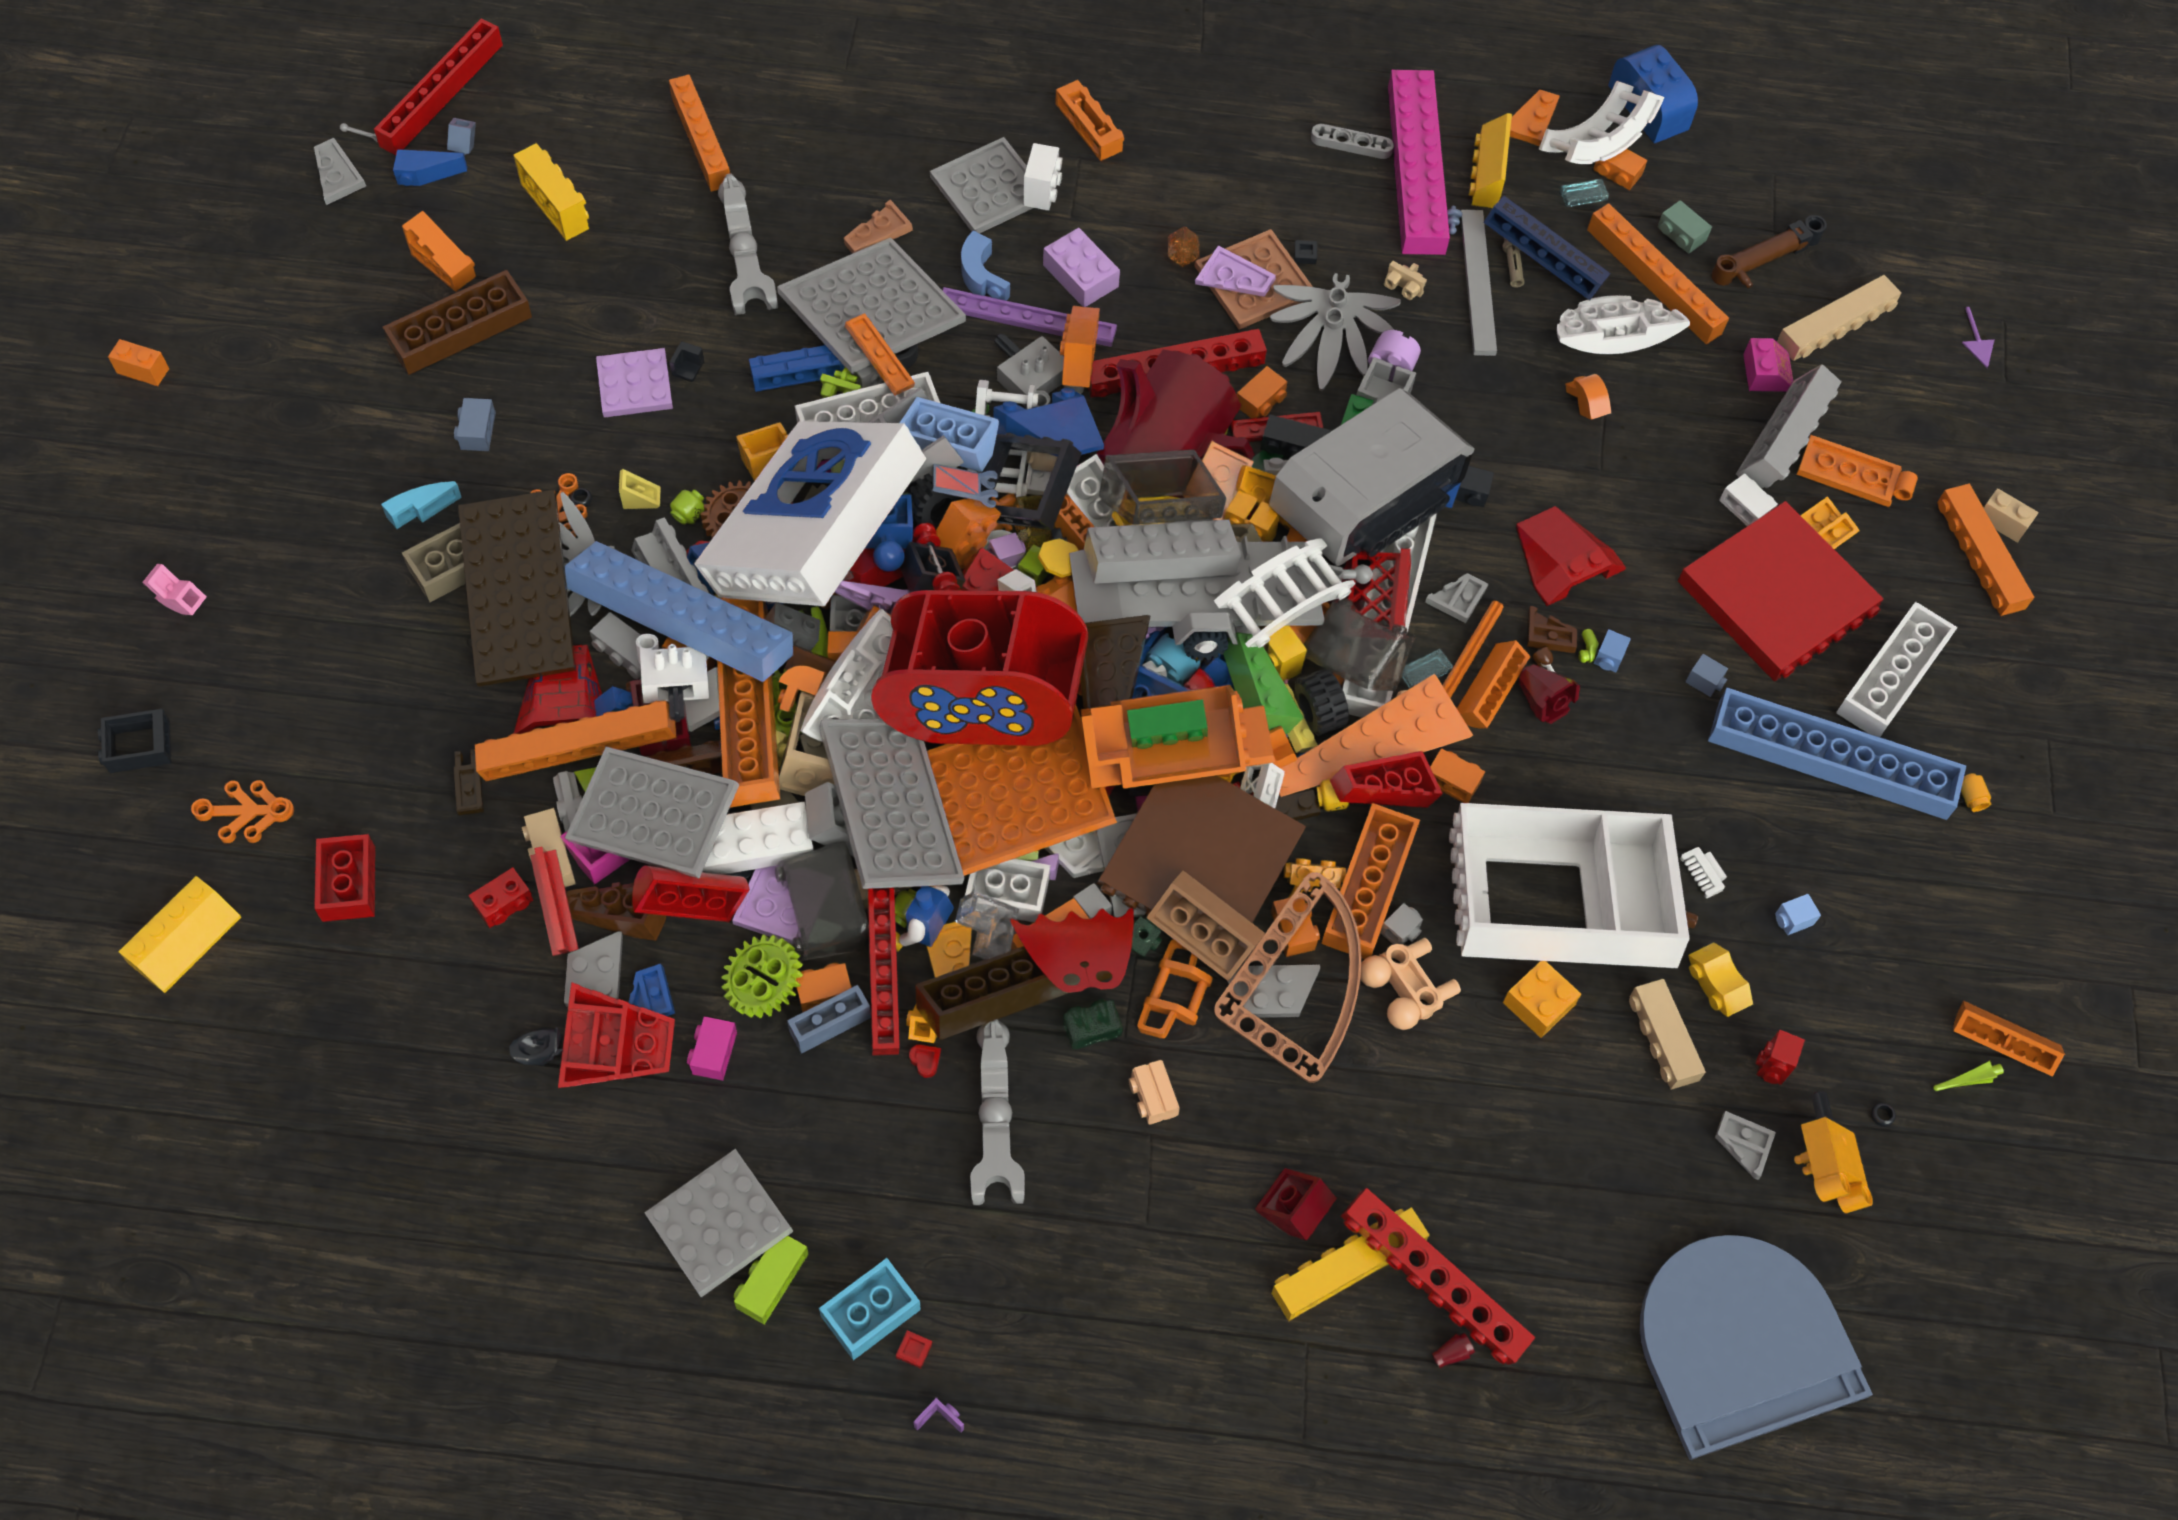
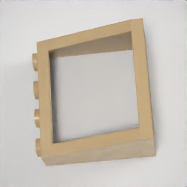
[779,692,835,796]

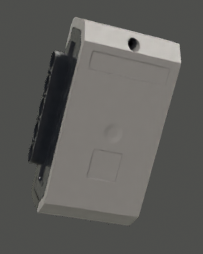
[1269,388,1474,566]

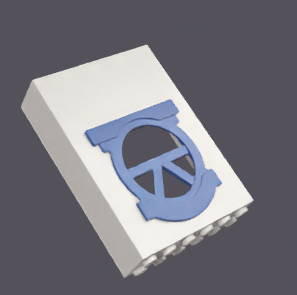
[694,421,926,606]

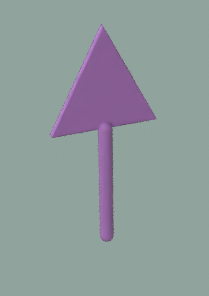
[1962,307,1995,368]

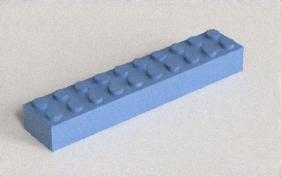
[565,541,793,682]
[1708,688,1966,820]

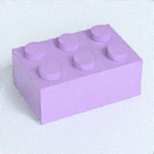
[1043,228,1120,307]

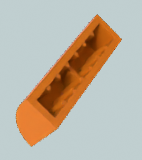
[1457,640,1530,729]
[1953,1001,2065,1077]

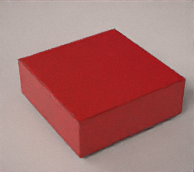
[896,1330,933,1369]

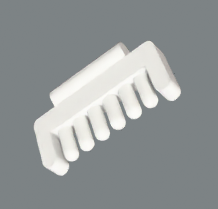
[1680,847,1727,898]

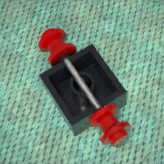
[900,523,966,593]

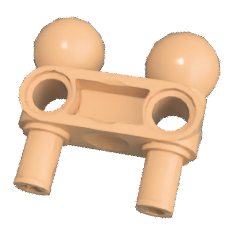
[1360,938,1461,1030]

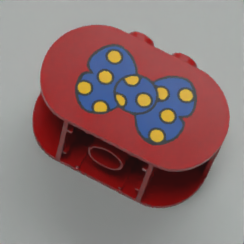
[871,590,1088,746]

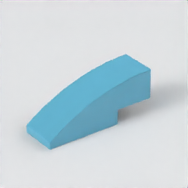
[381,481,461,529]

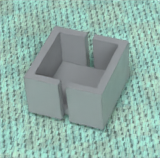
[1357,357,1416,404]

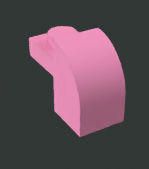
[142,564,207,615]

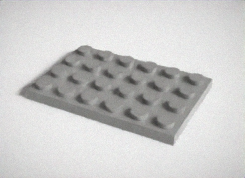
[565,747,739,878]

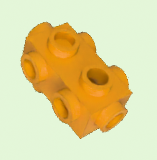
[1283,858,1346,898]

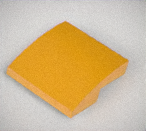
[1801,496,1860,549]

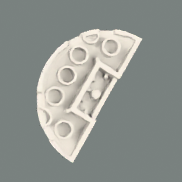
[1557,296,1690,354]
[800,609,893,742]

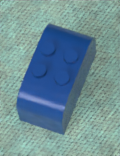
[1608,45,1698,144]

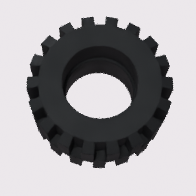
[907,473,967,530]
[1295,669,1349,736]

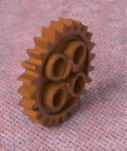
[701,481,751,539]

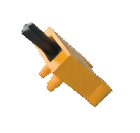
[1794,1091,1873,1213]

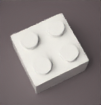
[1024,143,1063,211]

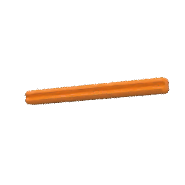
[1442,601,1504,698]

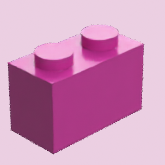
[687,1017,737,1081]

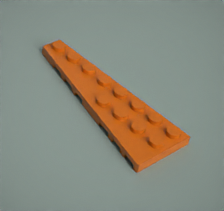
[1279,674,1473,797]

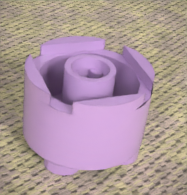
[1368,330,1421,381]

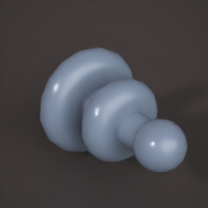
[1447,206,1463,235]

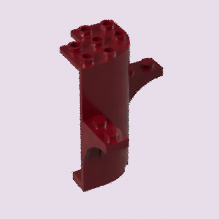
[1096,349,1255,499]

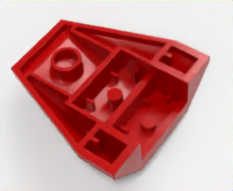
[1516,506,1626,606]

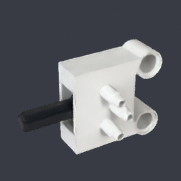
[636,634,709,722]

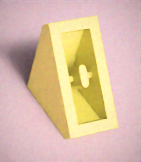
[619,469,661,509]

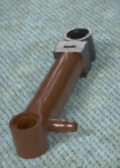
[1711,215,1827,288]

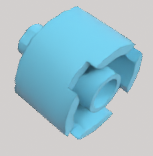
[1145,633,1200,685]

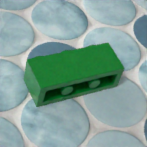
[1127,699,1208,749]

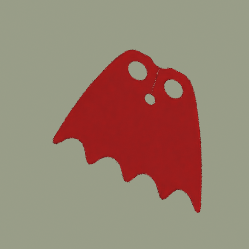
[1010,908,1134,993]

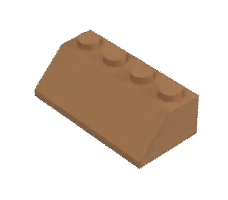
[1147,870,1265,981]

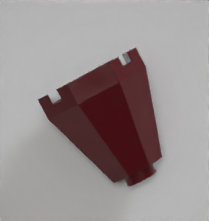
[1519,664,1580,724]

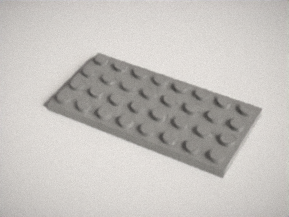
[819,719,964,889]

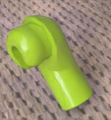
[1578,629,1599,663]

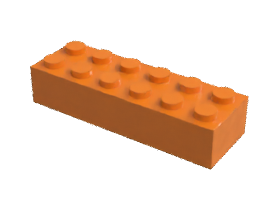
[1321,803,1420,959]

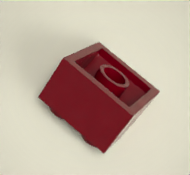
[1255,1168,1337,1241]

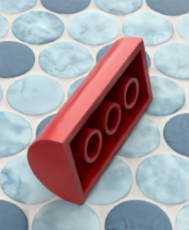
[632,866,750,922]

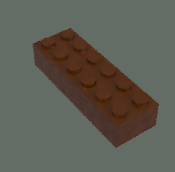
[383,270,532,375]

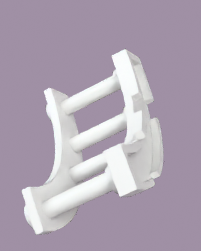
[1539,81,1664,164]
[967,380,1038,505]
[1214,538,1356,648]

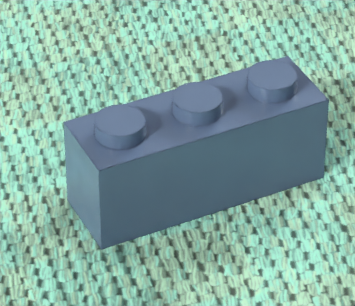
[787,985,871,1054]

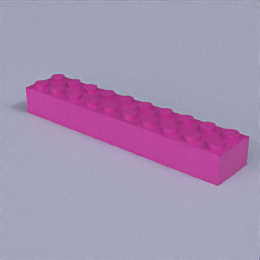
[1388,70,1450,255]

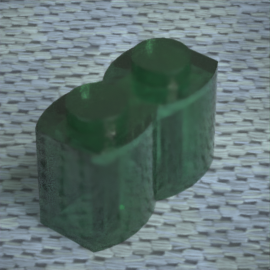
[1063,999,1123,1050]

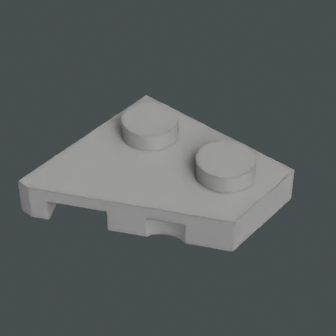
[1425,573,1488,623]
[1715,1111,1776,1180]

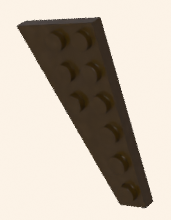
[1081,615,1151,709]

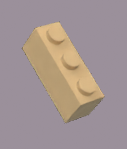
[522,808,576,887]

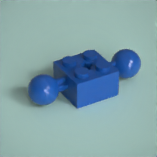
[865,495,913,572]

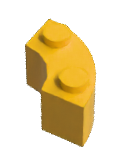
[1688,942,1753,1017]

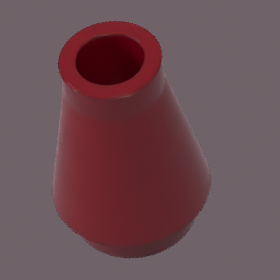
[1431,1333,1475,1368]

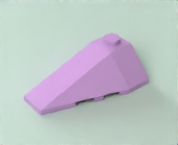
[835,581,910,615]

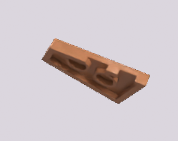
[844,200,913,254]

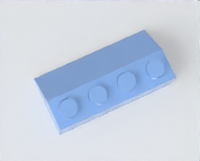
[900,397,999,472]

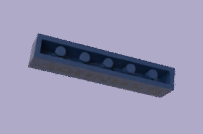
[1483,196,1611,300]

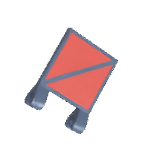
[932,464,998,508]

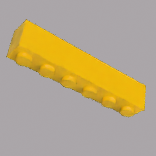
[1271,1207,1429,1321]

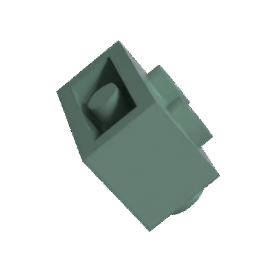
[1657,200,1712,254]

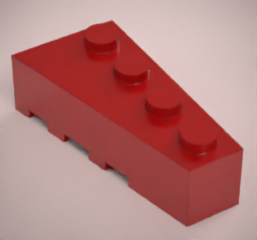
[1330,751,1443,808]

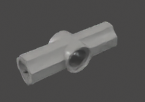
[553,771,582,832]

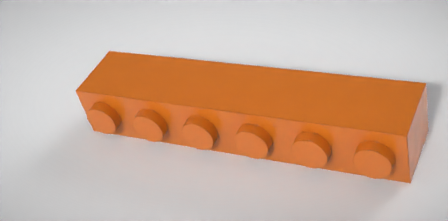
[669,74,730,192]
[1937,483,2034,616]

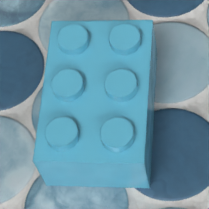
[819,1258,921,1360]

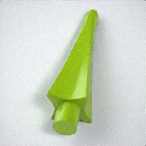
[1933,1061,2004,1091]

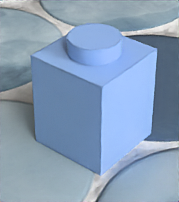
[1775,894,1821,935]

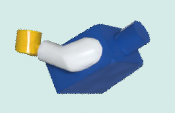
[896,885,954,952]

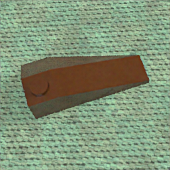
[566,880,666,941]

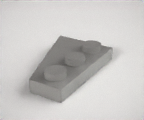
[314,138,366,205]

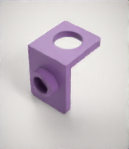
[914,1398,964,1432]

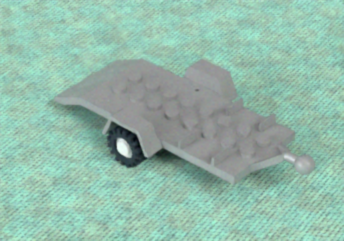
[1069,514,1373,661]

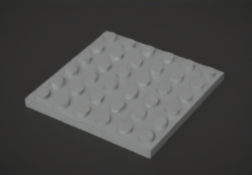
[777,237,966,373]

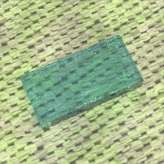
[1560,179,1609,207]
[1399,649,1453,688]

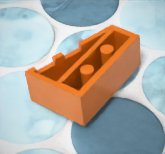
[402,211,476,292]

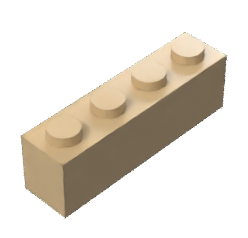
[1629,979,1706,1089]

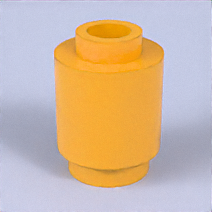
[1961,773,1991,812]

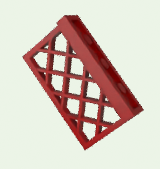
[1345,548,1411,644]
[530,846,579,956]

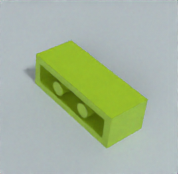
[733,1236,809,1325]

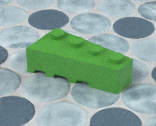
[1223,632,1304,734]

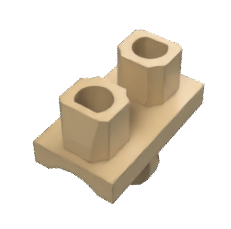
[1384,261,1427,300]

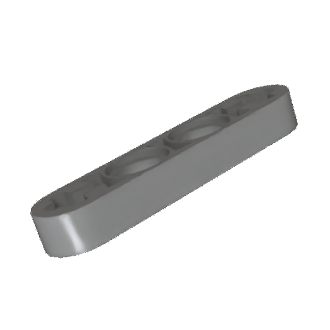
[1311,124,1394,159]

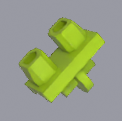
[820,367,861,398]

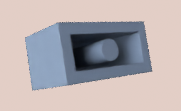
[454,398,496,451]

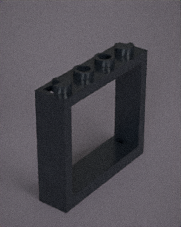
[981,433,1082,530]

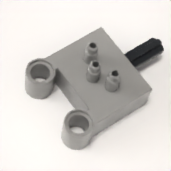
[994,334,1084,408]

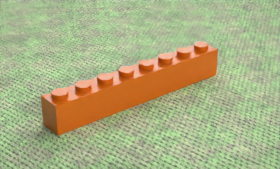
[1587,204,1729,345]
[475,701,676,781]

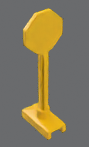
[1038,538,1079,578]

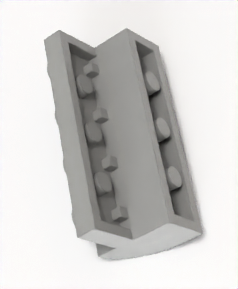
[631,517,708,593]

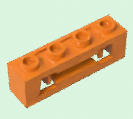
[1056,80,1124,161]

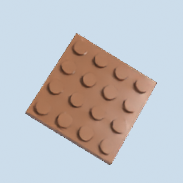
[1195,229,1313,330]

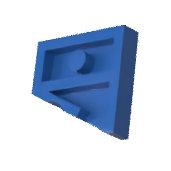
[629,963,675,1016]

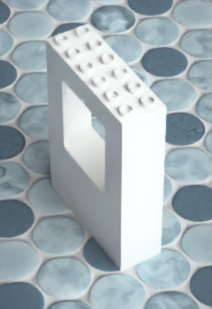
[1449,803,1689,968]

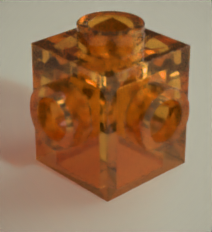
[1168,226,1200,267]

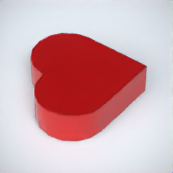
[909,1045,941,1078]

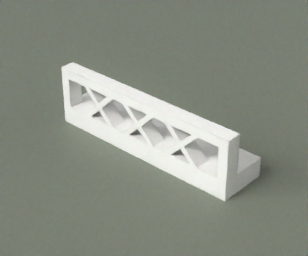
[1240,763,1285,808]

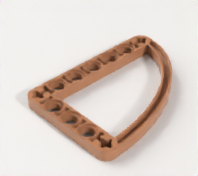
[1214,872,1361,1083]

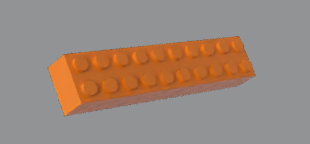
[717,598,780,808]

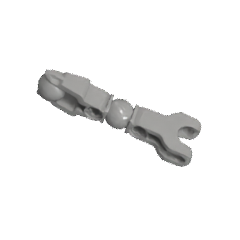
[718,174,778,315]
[970,1020,1025,1205]

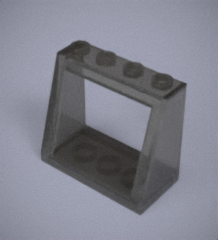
[1099,450,1226,525]

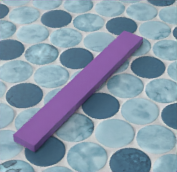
[943,287,1117,347]

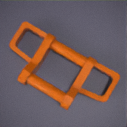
[1137,939,1213,1038]

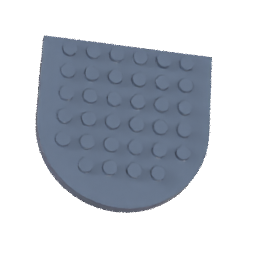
[1640,1235,1873,1460]

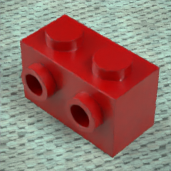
[469,868,533,928]
[1755,1030,1805,1085]

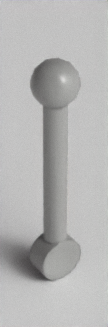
[340,123,378,142]

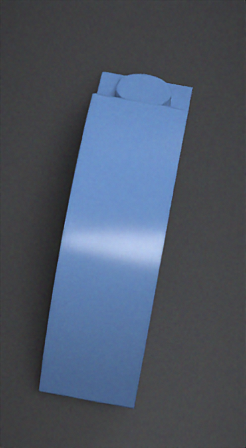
[961,230,1010,301]

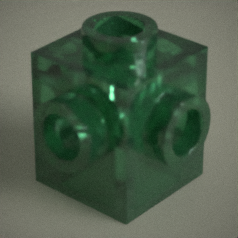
[1131,917,1163,958]

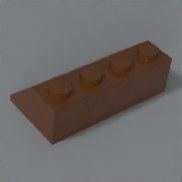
[645,741,722,775]

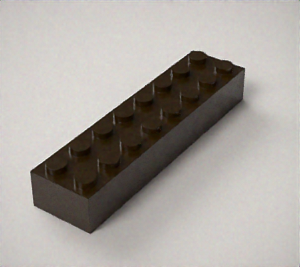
[916,946,1113,1040]

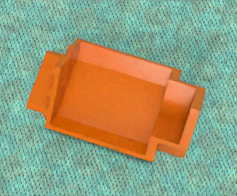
[1081,685,1275,789]

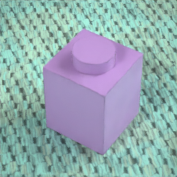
[987,533,1026,567]

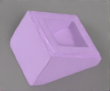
[1031,853,1059,880]

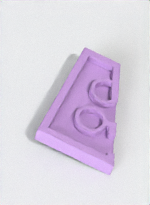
[1195,246,1276,297]

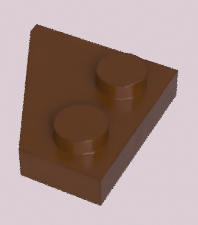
[1527,606,1577,653]

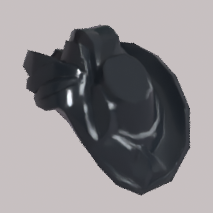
[509,1027,563,1066]

